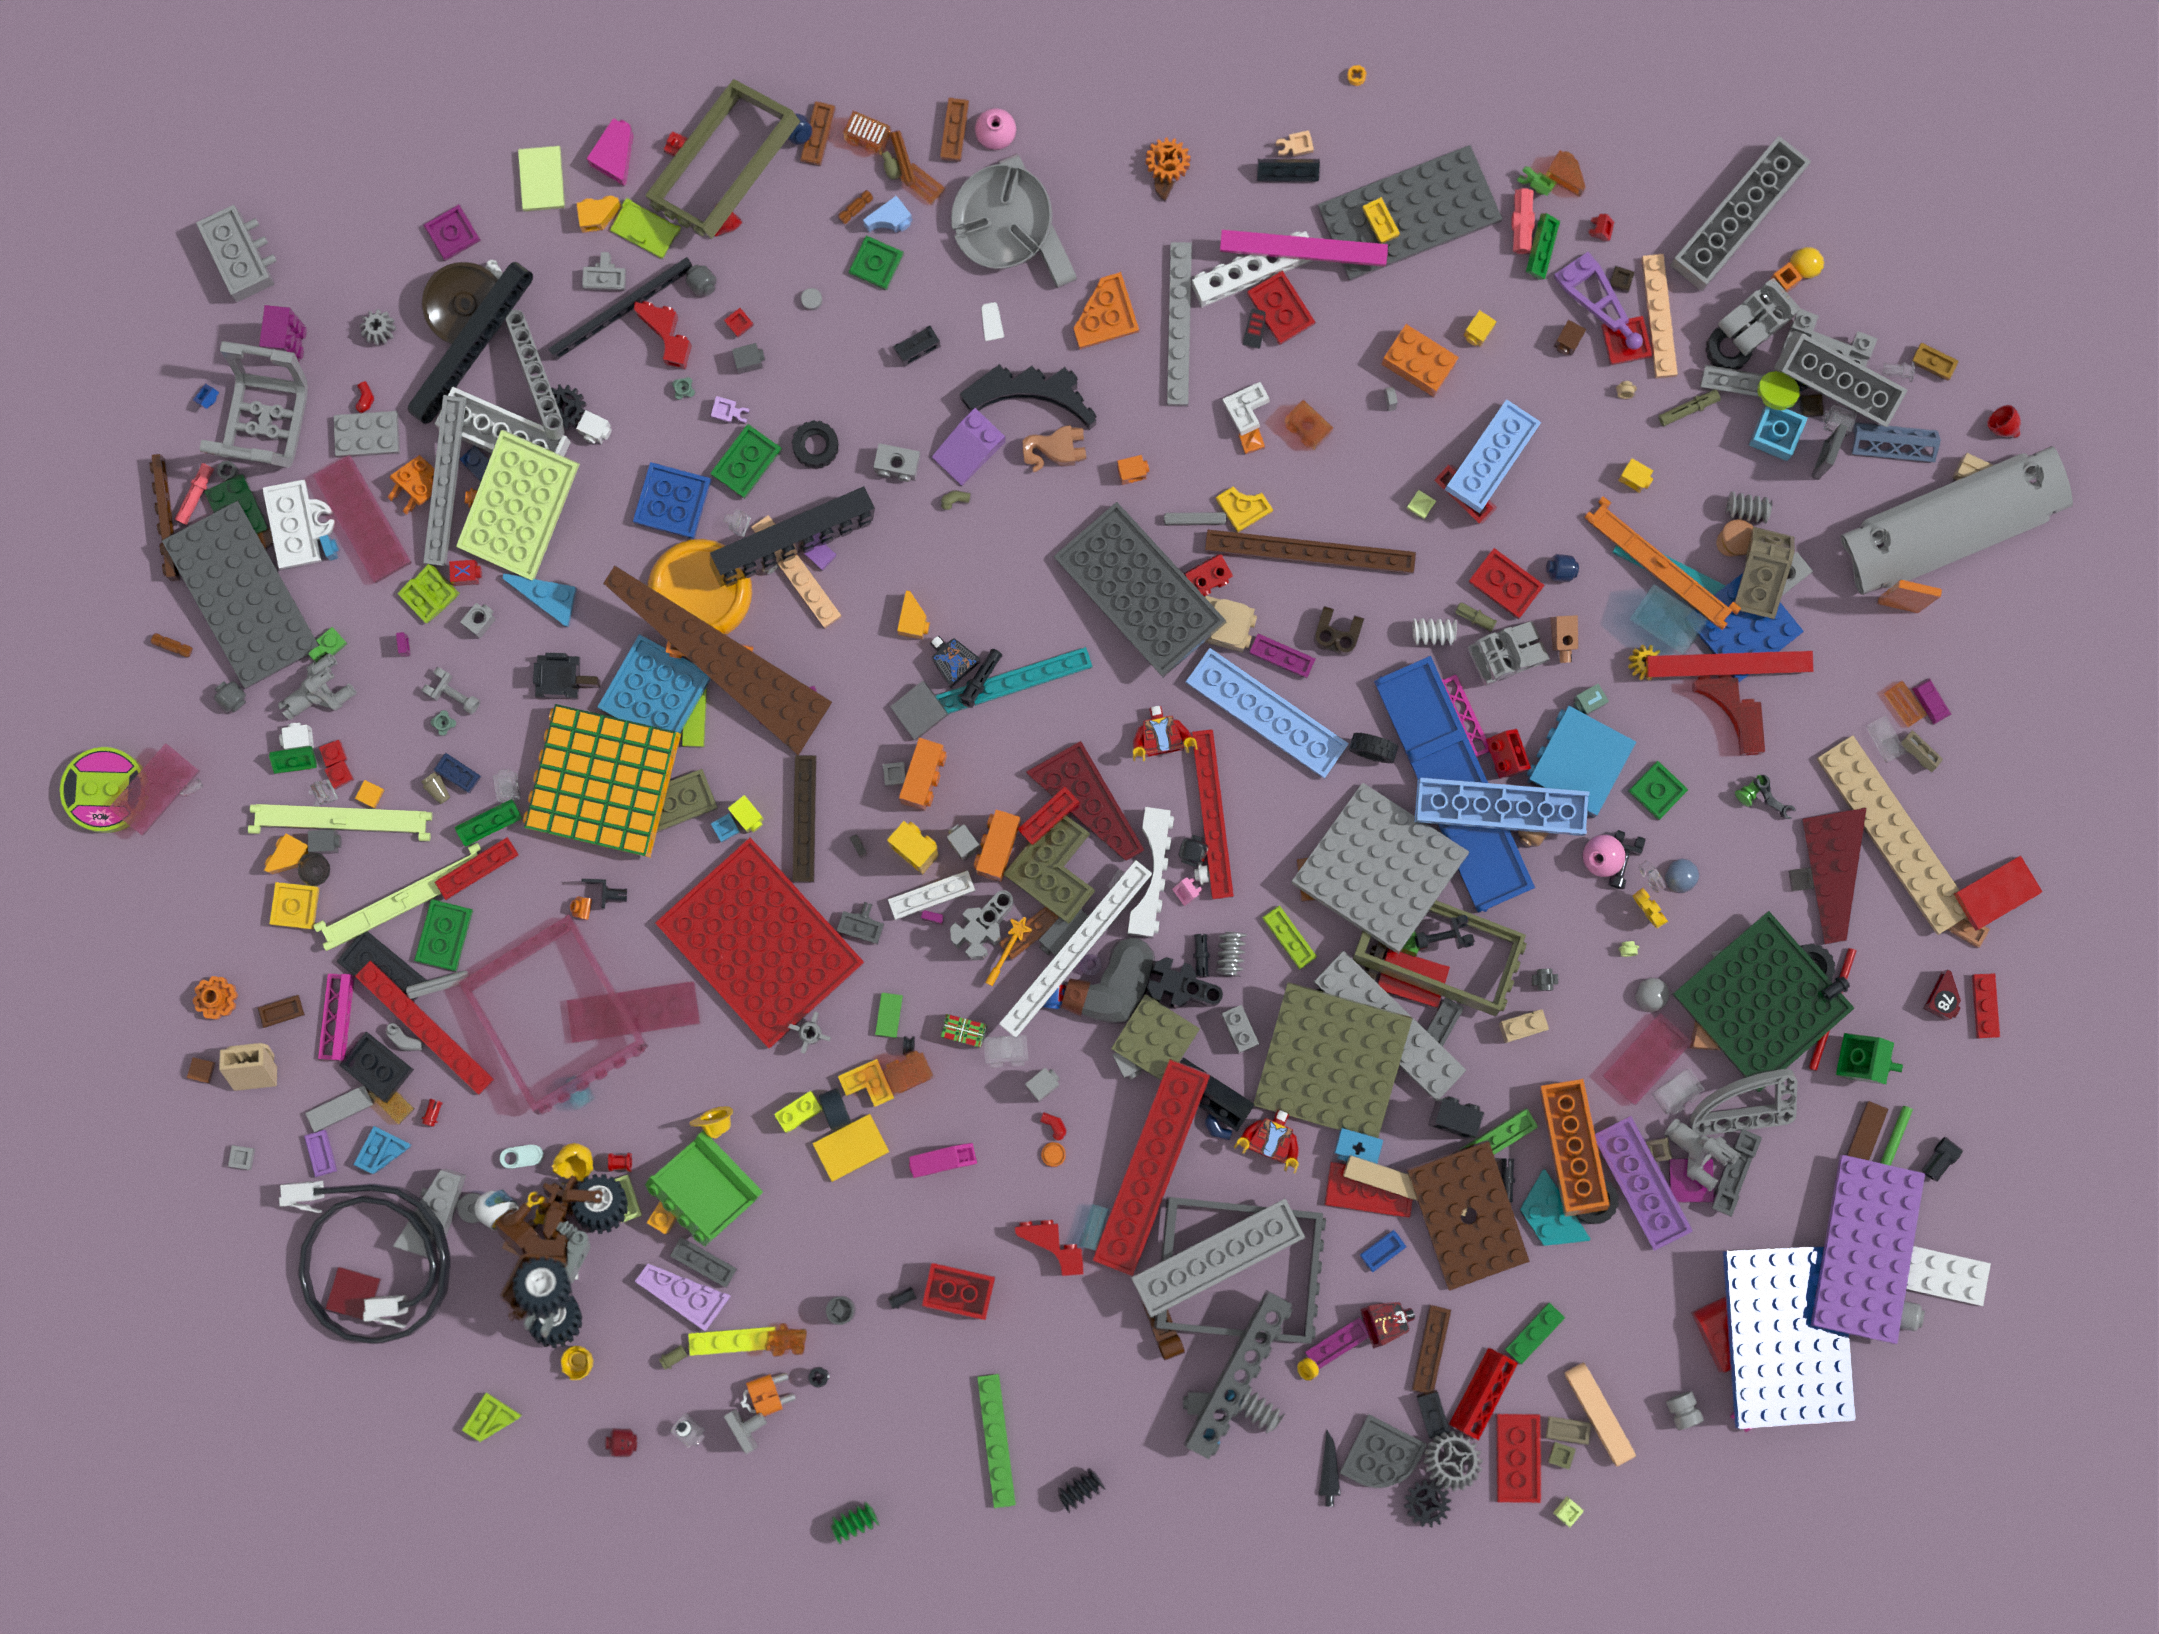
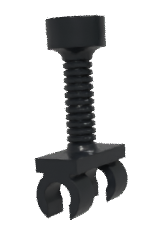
[1608,830,1646,890]
[1414,915,1475,950]

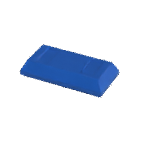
[1360,1230,1407,1273]

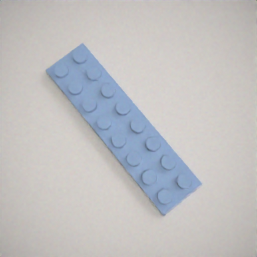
[1186,648,1349,779]

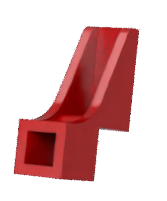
[634,301,692,370]
[1015,1220,1084,1276]

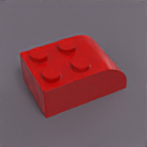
[1691,1296,1731,1373]

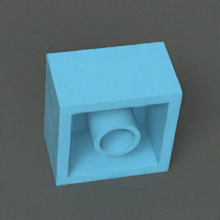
[1749,406,1808,461]

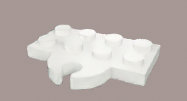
[263,480,335,570]

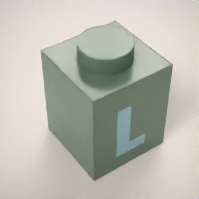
[1573,683,1609,715]

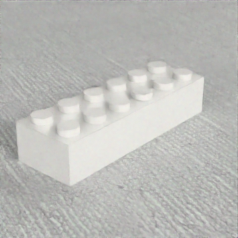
[435,387,571,456]

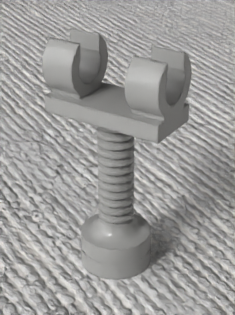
[421,666,480,715]

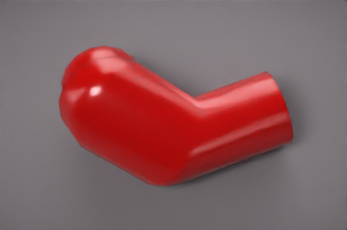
[355,381,374,413]
[1040,1112,1067,1141]

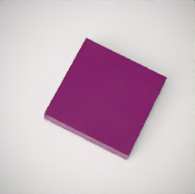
[423,204,481,261]
[1669,1159,1714,1202]

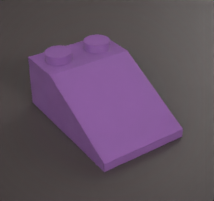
[932,408,1005,486]

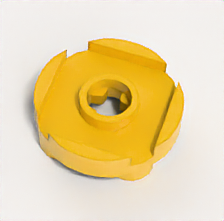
[1632,888,1668,929]

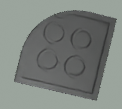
[1339,1414,1427,1488]

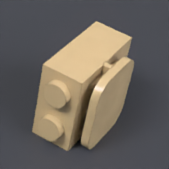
[1205,596,1257,653]
[219,1043,277,1091]

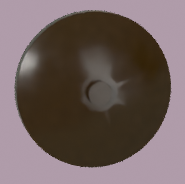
[422,262,503,344]

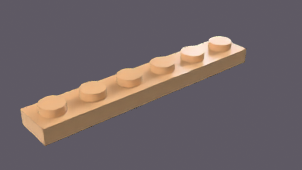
[1642,254,1678,379]
[752,515,842,629]

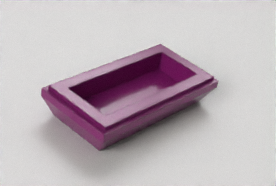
[1912,678,1951,725]

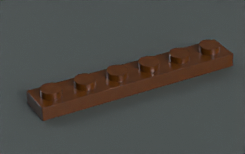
[149,454,180,581]

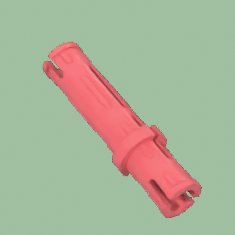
[174,463,214,525]

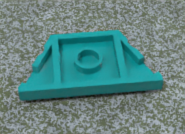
[1519,1169,1591,1246]

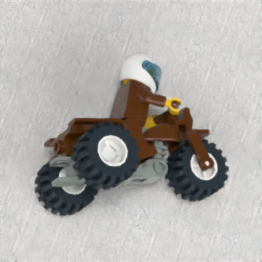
[475,1174,628,1348]

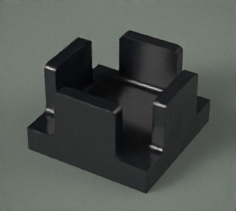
[533,652,581,699]

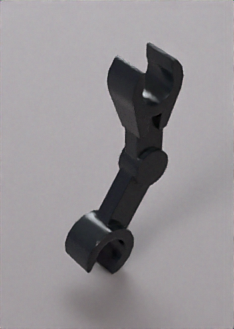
[1753,775,1796,819]

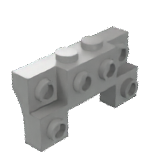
[1780,309,1877,367]

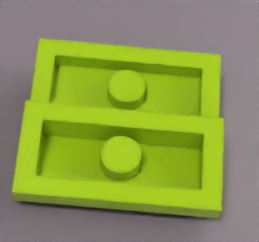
[398,564,460,623]

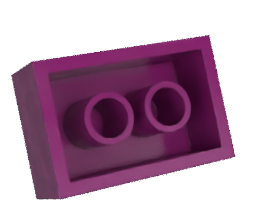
[259,305,307,362]

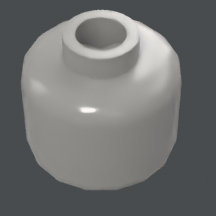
[1900,1301,1925,1332]

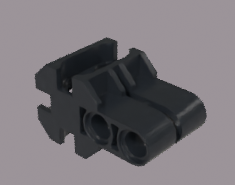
[1147,957,1223,1009]

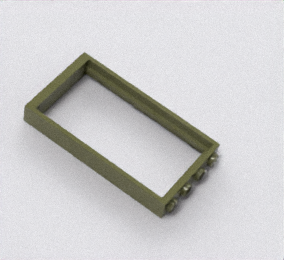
[645,79,800,239]
[1352,900,1527,1017]

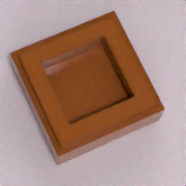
[187,1057,215,1083]

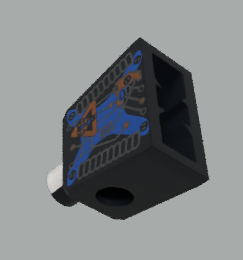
[930,636,981,689]

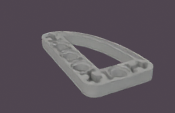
[1690,1069,1797,1136]

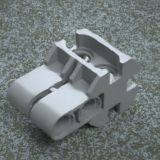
[1718,278,1801,356]
[1467,621,1550,686]
[950,890,1013,961]

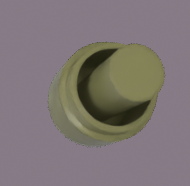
[881,151,902,180]

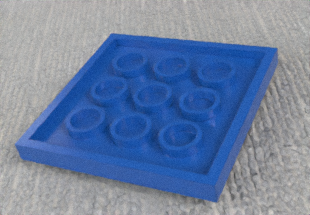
[1685,573,1804,684]

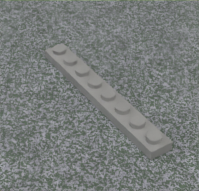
[1167,242,1192,406]
[423,395,466,566]

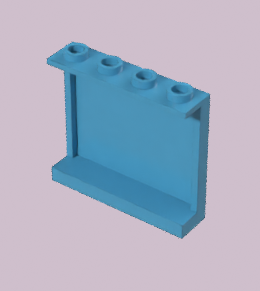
[1526,706,1636,818]

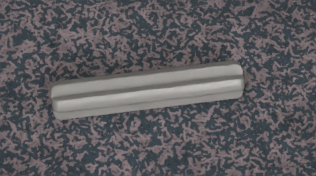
[1164,512,1226,525]
[406,970,470,999]

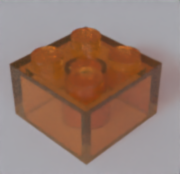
[883,1050,935,1095]

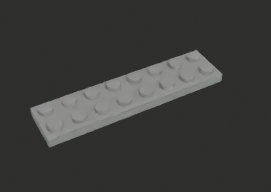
[1313,951,1466,1101]
[1131,1199,1305,1317]

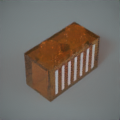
[843,110,892,154]

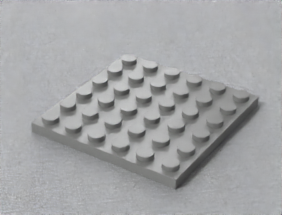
[1291,783,1469,954]

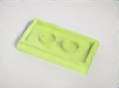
[518,146,565,211]

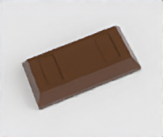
[257,995,305,1028]

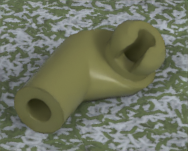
[941,490,971,510]

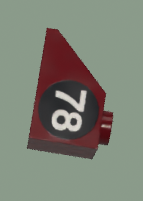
[1923,970,1961,1021]

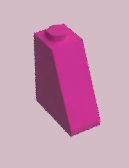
[587,118,634,186]
[909,1143,977,1178]

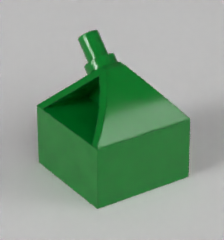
[1836,1033,1903,1085]

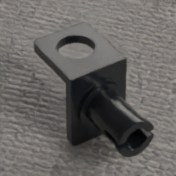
[581,879,627,910]

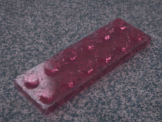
[313,455,412,584]
[567,981,700,1043]

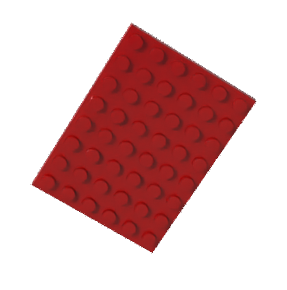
[655,837,865,1049]

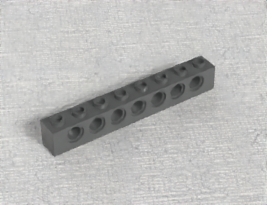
[1183,1289,1292,1460]

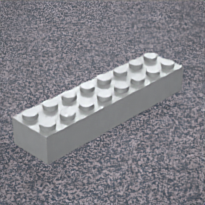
[1670,136,1811,291]

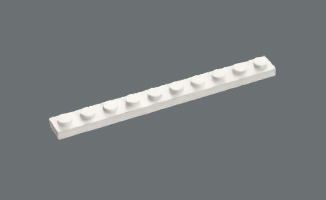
[999,860,1152,1038]

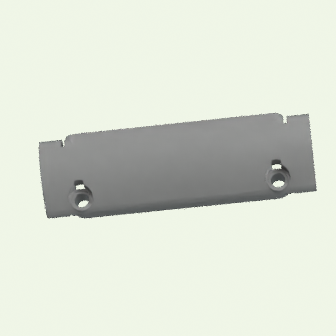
[1840,446,2073,595]

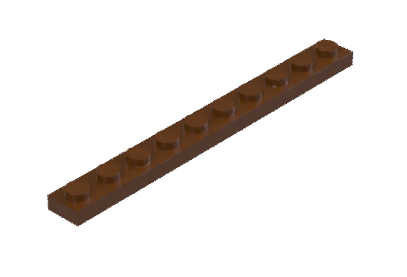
[1205,529,1416,574]

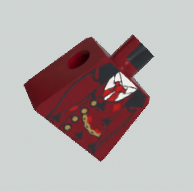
[1360,1302,1415,1349]

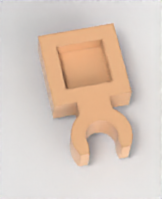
[1275,130,1314,157]

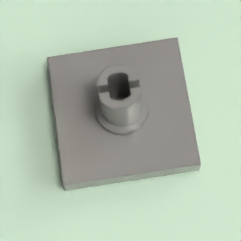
[724,1409,767,1454]

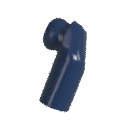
[1205,1114,1232,1140]

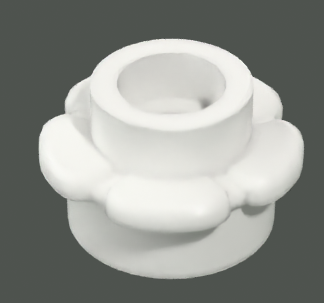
[1194,864,1210,885]

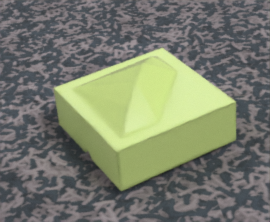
[1407,490,1436,519]
[1553,1496,1584,1528]

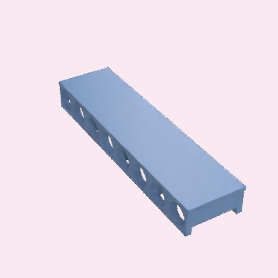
[1414,778,1589,836]

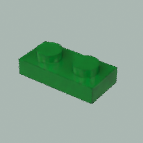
[269,746,317,774]

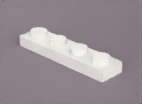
[888,870,975,920]

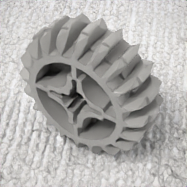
[1424,1431,1483,1491]

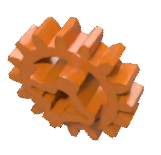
[1145,137,1191,183]

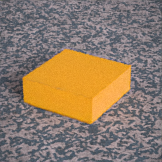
[355,780,385,808]

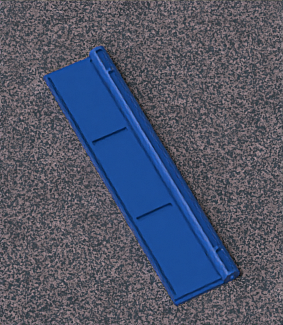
[1374,656,1535,913]

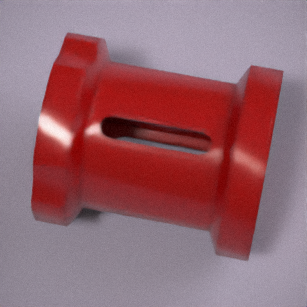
[608,1153,632,1172]

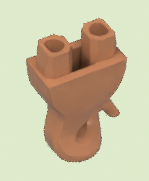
[1022,425,1086,472]

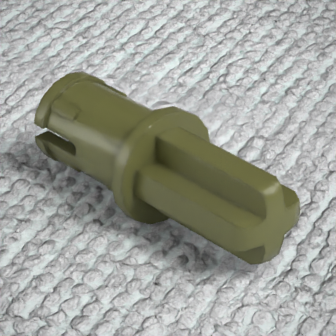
[1455,602,1497,632]

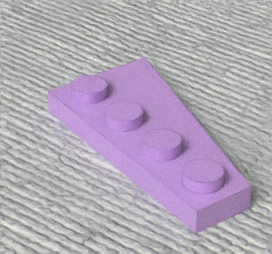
[635,1264,731,1332]

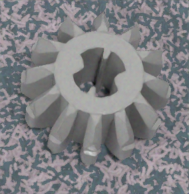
[359,309,396,346]

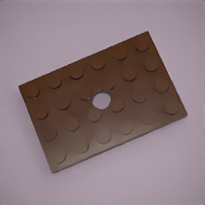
[1407,1140,1530,1291]

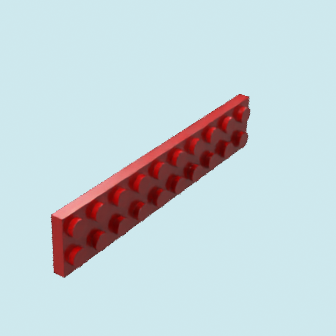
[1093,1059,1210,1276]

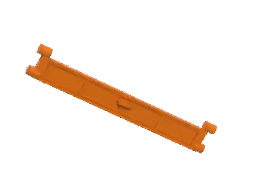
[1584,496,1742,630]

